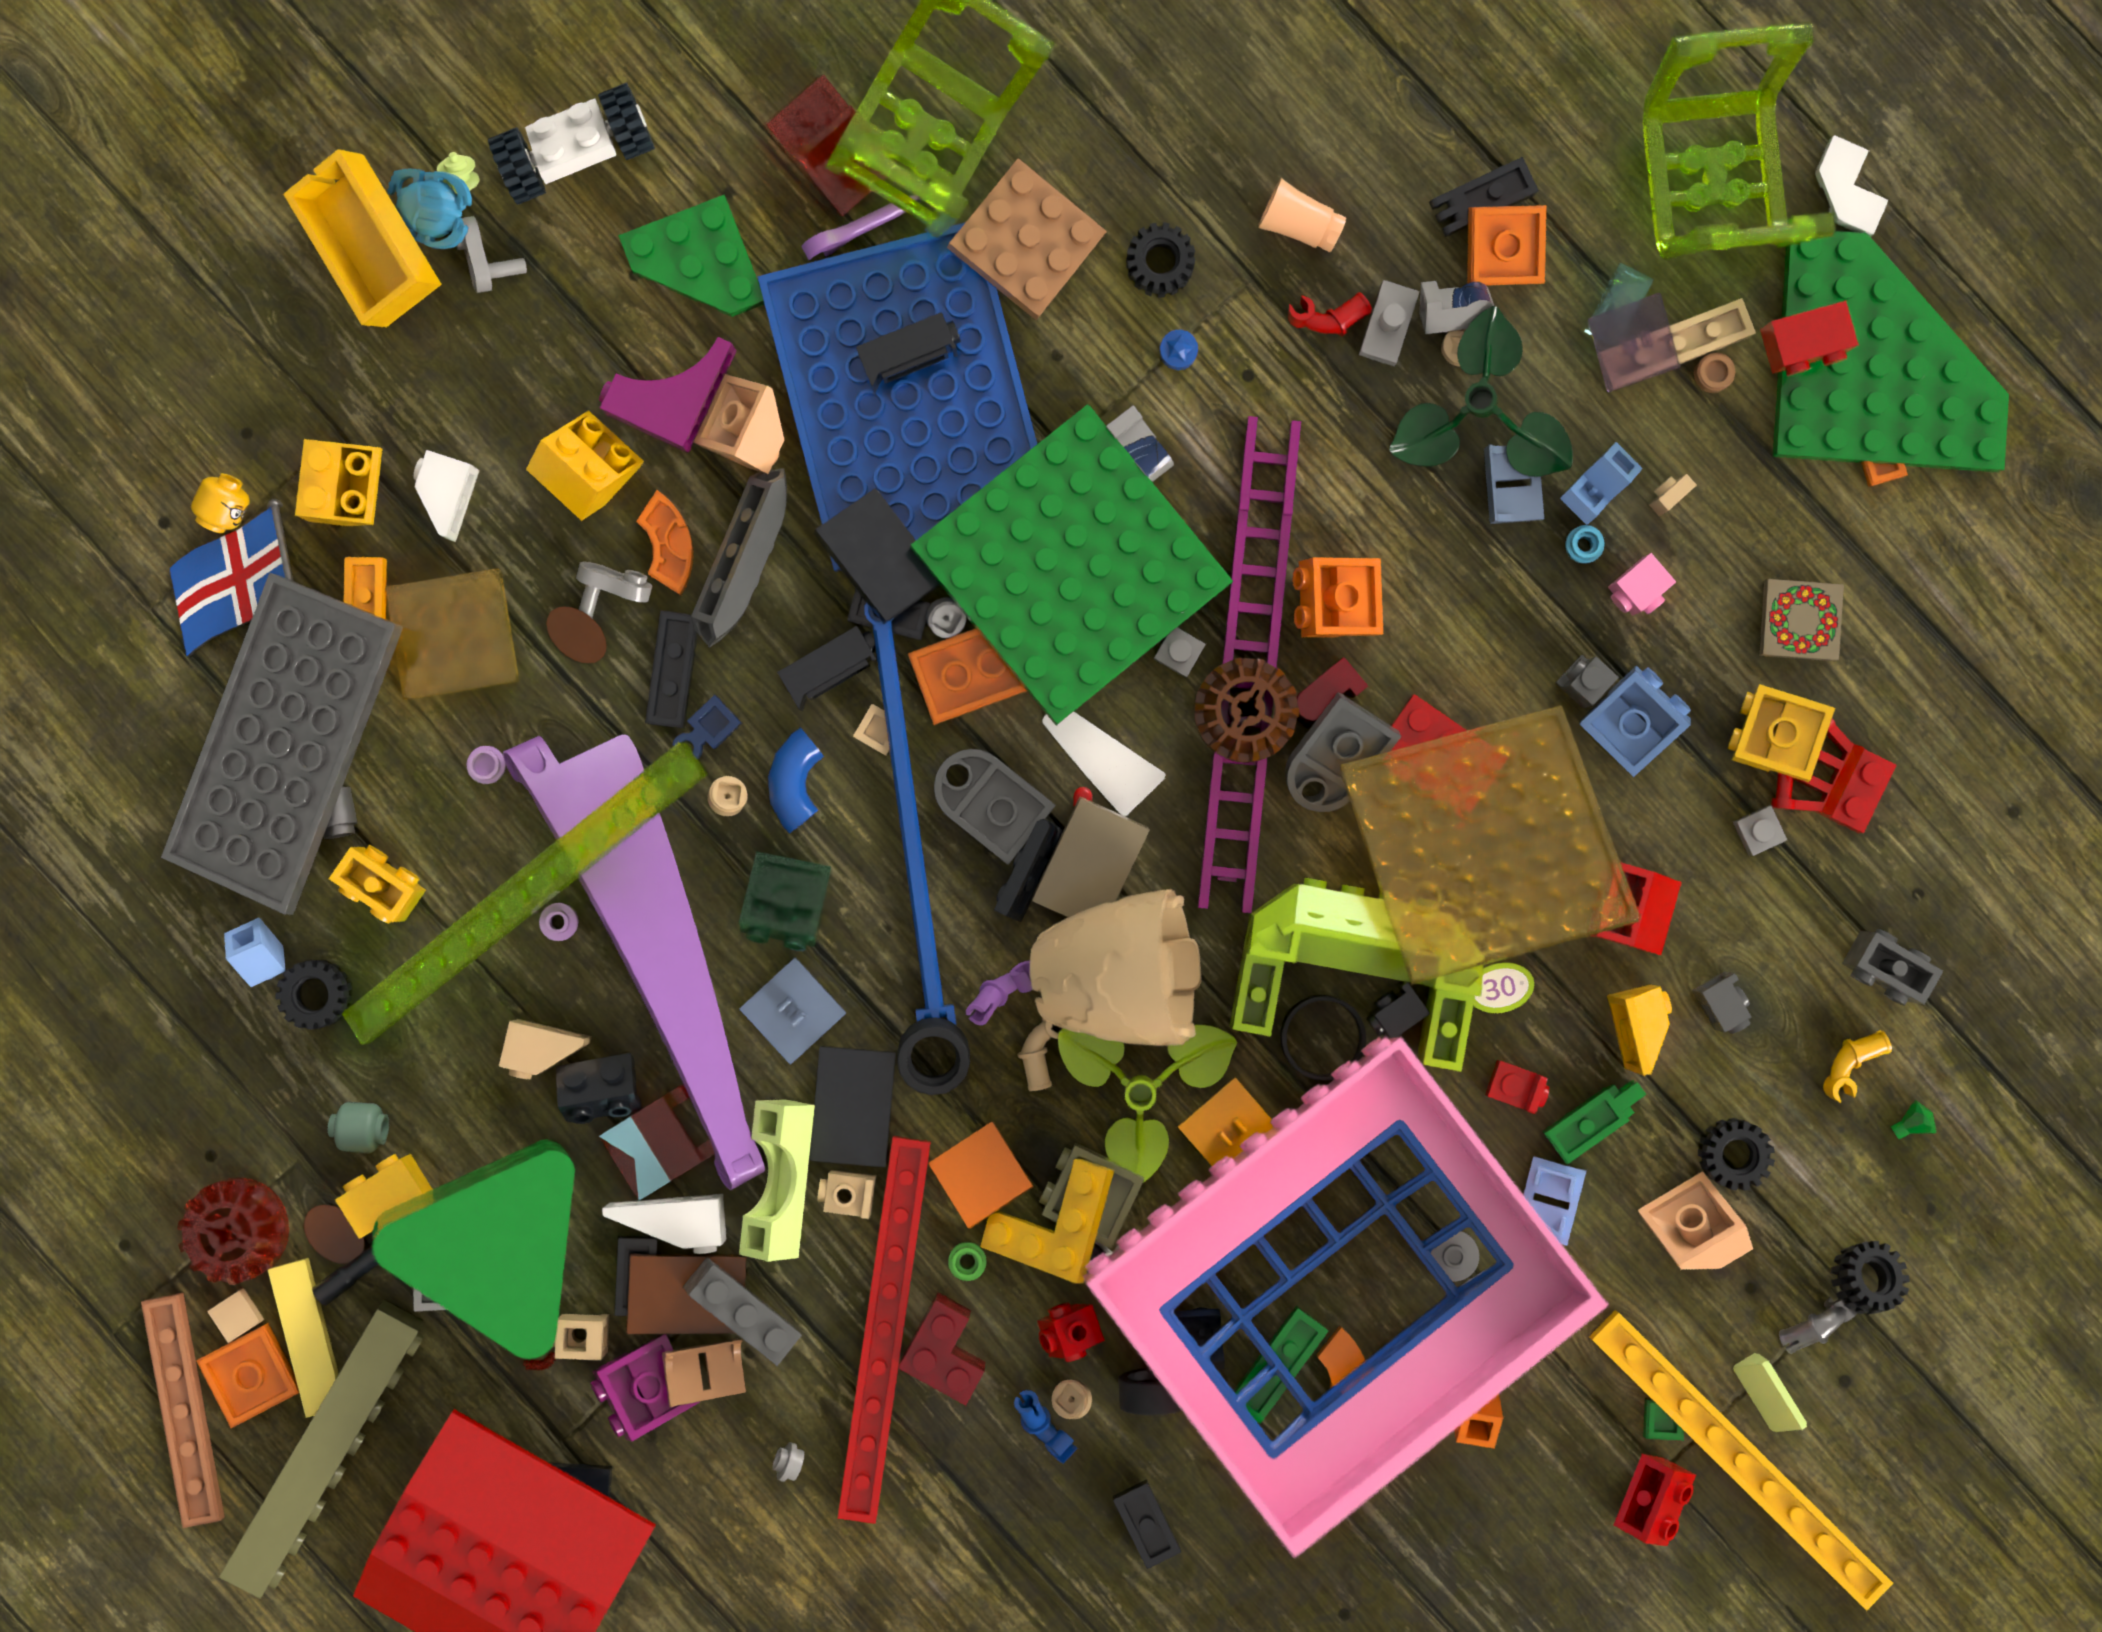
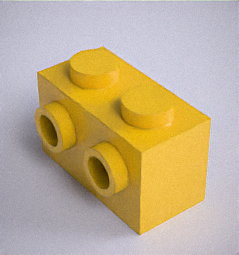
[329,845,426,924]

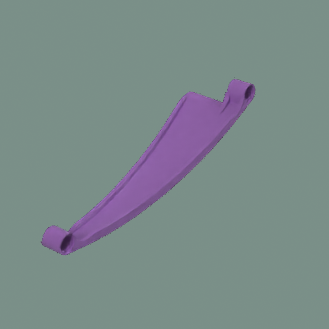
[503,735,765,1190]

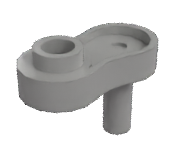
[456,216,527,293]
[576,562,653,618]

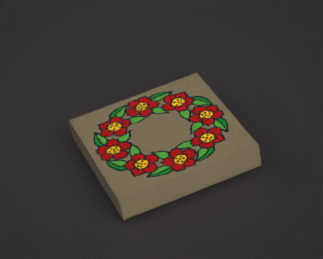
[1759,579,1844,661]

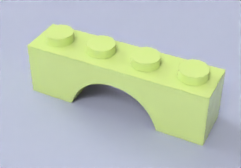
[739,1100,815,1261]

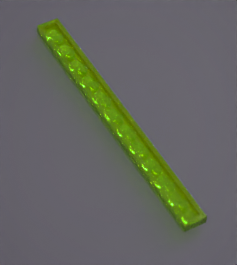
[342,743,707,1045]

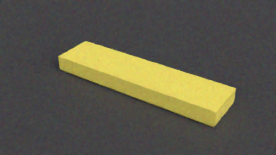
[268,1258,339,1418]

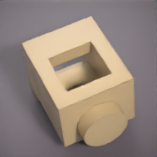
[817,1170,876,1219]
[552,1314,609,1360]

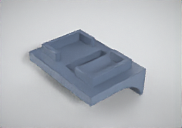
[1484,445,1544,524]

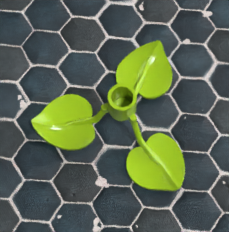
[1058,1025,1237,1182]

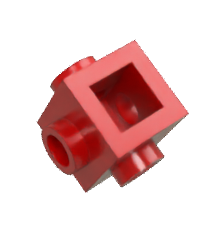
[1037,1302,1105,1362]

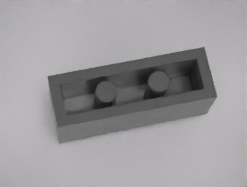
[683,1257,802,1366]

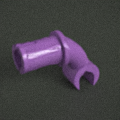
[966,961,1033,1025]

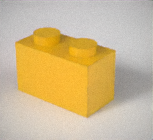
[335,1154,433,1239]

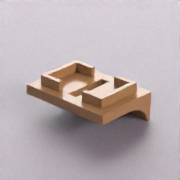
[662,1338,746,1407]

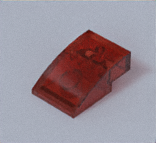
[763,74,899,216]

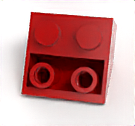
[1586,861,1682,955]

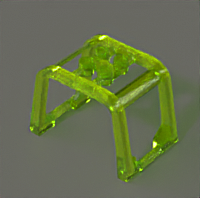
[825,0,1055,238]
[1643,22,1835,260]

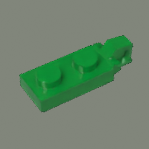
[1542,1080,1646,1164]

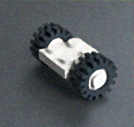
[488,82,655,205]

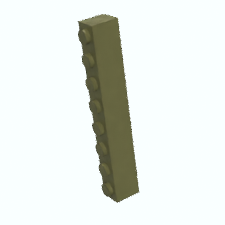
[219,1299,424,1599]

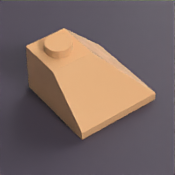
[693,374,784,474]
[1638,1171,1753,1269]

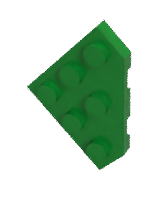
[618,195,764,317]

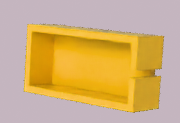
[283,149,442,327]

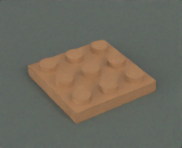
[947,158,1107,320]

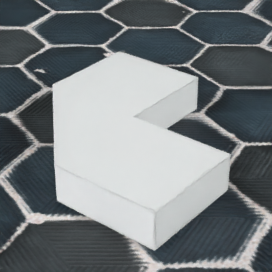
[1815,135,1888,237]

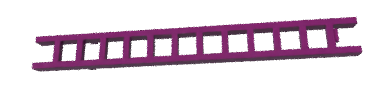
[1197,416,1301,913]

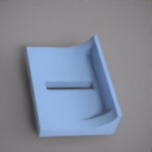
[1523,1156,1587,1246]

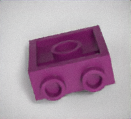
[590,1334,700,1442]

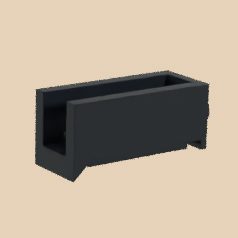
[856,312,961,394]
[777,626,877,712]

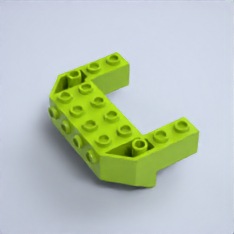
[1229,878,1484,1072]

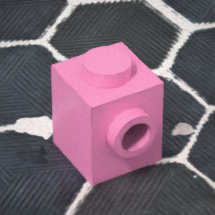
[1608,553,1676,616]

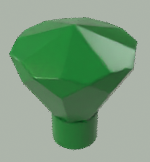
[1891,1100,1937,1140]

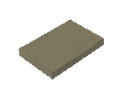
[1032,796,1150,917]

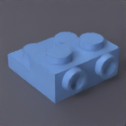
[1579,666,1691,777]

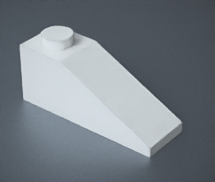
[602,1194,726,1254]

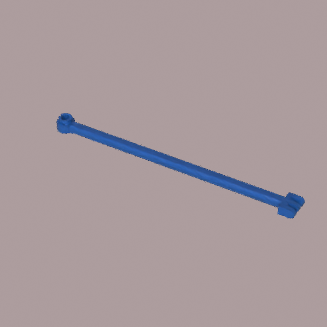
[864,602,957,1026]

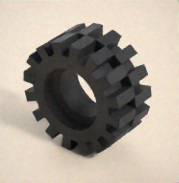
[1126,222,1195,298]
[1698,1118,1775,1191]
[1831,1241,1910,1315]

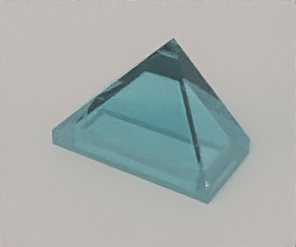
[1585,263,1654,347]

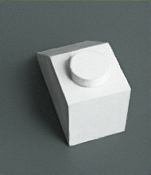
[414,450,479,542]

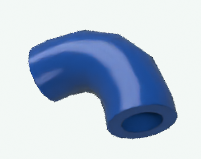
[768,727,824,834]

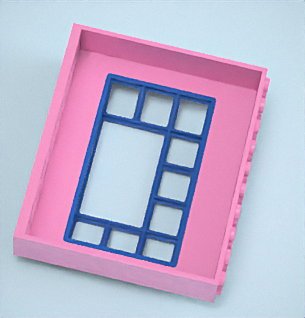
[1083,1036,1608,1557]

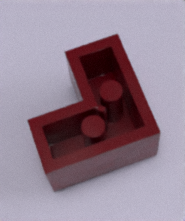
[898,1292,986,1406]

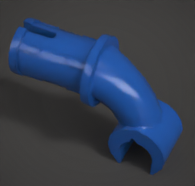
[1014,1390,1078,1464]

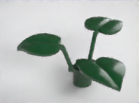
[1389,306,1573,477]

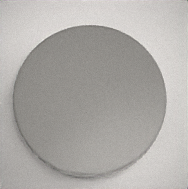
[1431,1231,1479,1282]

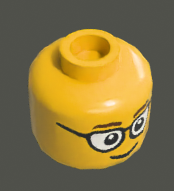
[191,473,250,533]

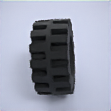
[275,960,352,1029]

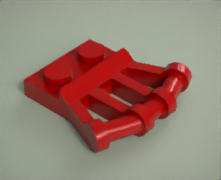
[1771,718,1897,833]

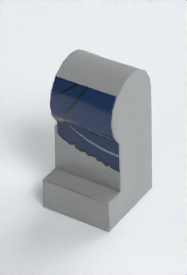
[1419,281,1494,334]
[1106,405,1174,482]

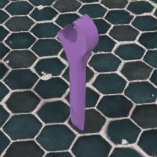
[801,190,927,260]

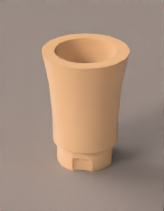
[1258,178,1346,252]

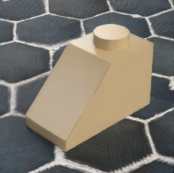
[499,1019,592,1079]

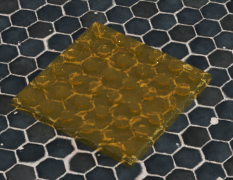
[1340,705,1641,984]

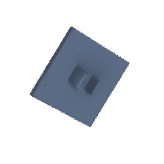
[739,957,846,1065]

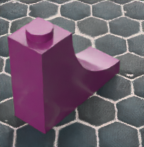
[599,337,737,453]

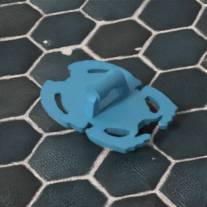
[387,169,472,249]

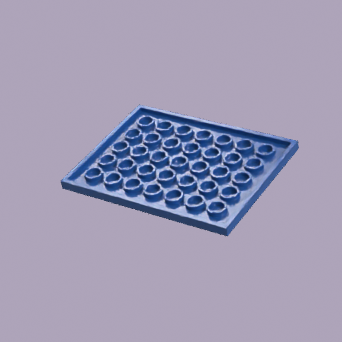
[757,222,1037,572]

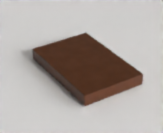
[626,1254,746,1334]

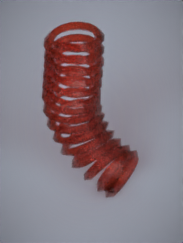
[523,1352,556,1371]

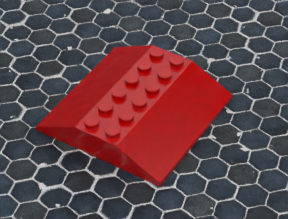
[353,1409,656,1632]

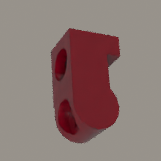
[1296,657,1368,722]

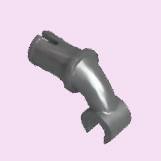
[1779,1297,1857,1354]

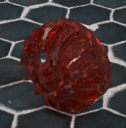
[177,1177,289,1285]

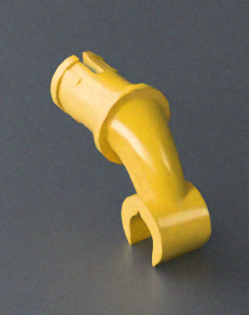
[1823,1030,1892,1103]

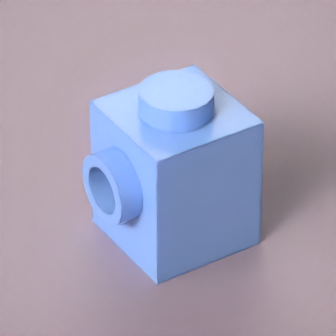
[224,918,286,987]

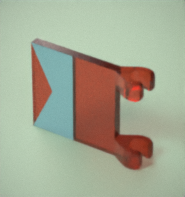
[599,1084,715,1201]

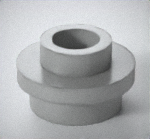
[772,1442,804,1482]

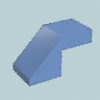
[1560,442,1643,525]

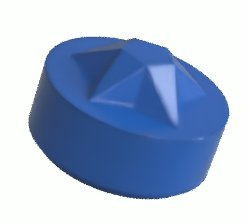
[1160,330,1198,370]

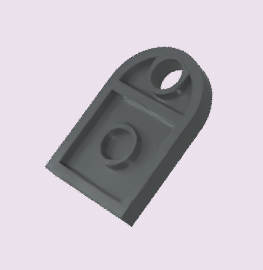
[1285,692,1402,812]
[934,749,1056,865]

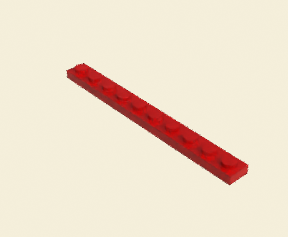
[838,1136,931,1524]

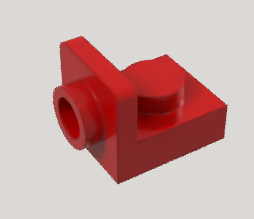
[1485,1059,1550,1114]

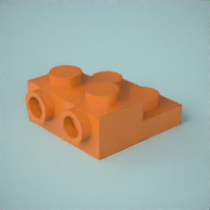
[1293,557,1383,637]

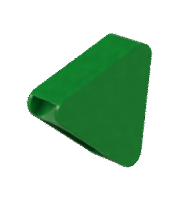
[372,1139,575,1359]

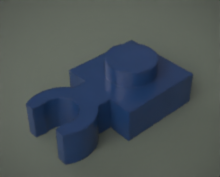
[672,695,743,762]

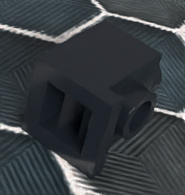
[1366,981,1430,1038]

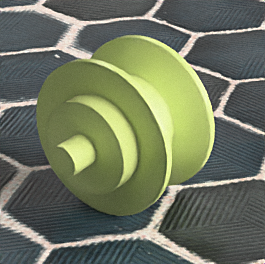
[437,152,480,194]

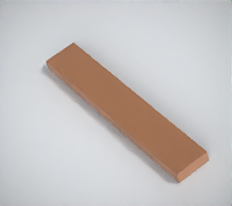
[141,1293,225,1528]

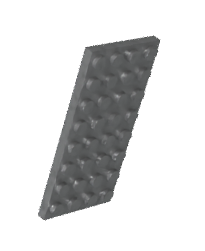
[161,573,403,915]

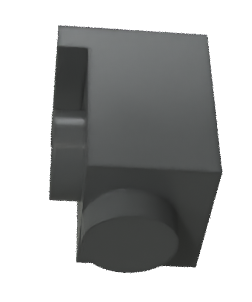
[1555,655,1619,708]
[1692,972,1751,1034]

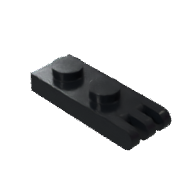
[1429,157,1539,237]
[994,819,1063,922]

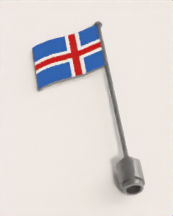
[170,499,357,839]

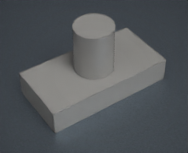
[1359,280,1420,366]

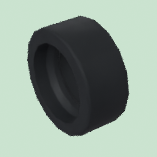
[897,1017,970,1095]
[1118,1368,1183,1415]

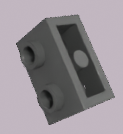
[1842,929,1943,1006]

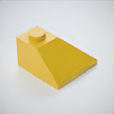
[1607,985,1672,1076]

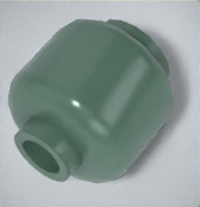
[328,1102,389,1154]

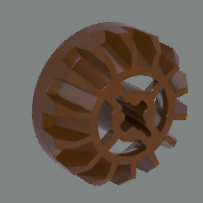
[1194,658,1299,763]

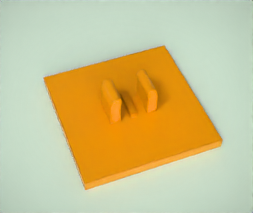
[1178,1077,1273,1166]

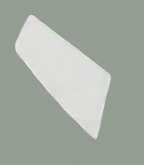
[1042,712,1166,816]

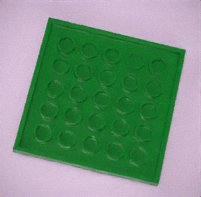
[910,404,1233,726]

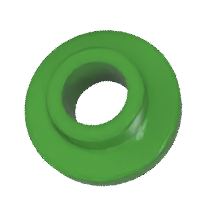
[948,1242,987,1281]

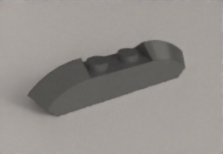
[691,468,787,647]

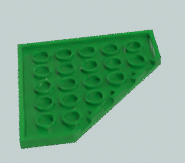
[1773,228,2009,472]

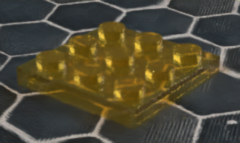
[385,568,519,700]

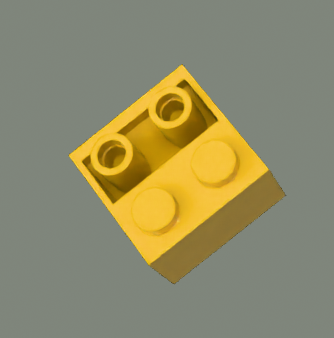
[526,410,644,521]
[295,439,382,526]

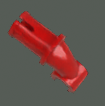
[1288,292,1372,336]

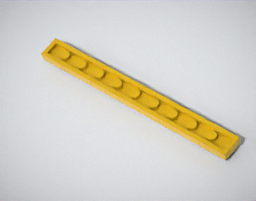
[1589,1310,1893,1611]

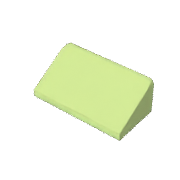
[1733,1353,1807,1432]

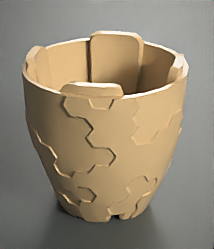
[1030,889,1202,1046]

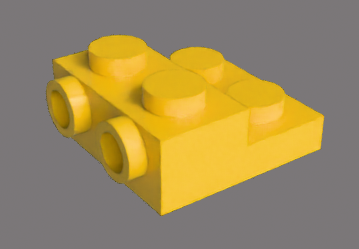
[1727,684,1835,782]

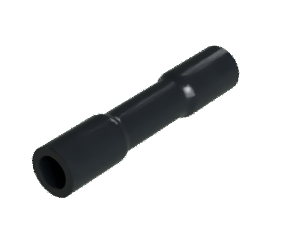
[312,1245,379,1306]

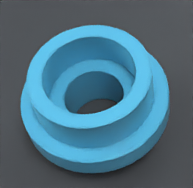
[1565,525,1604,564]

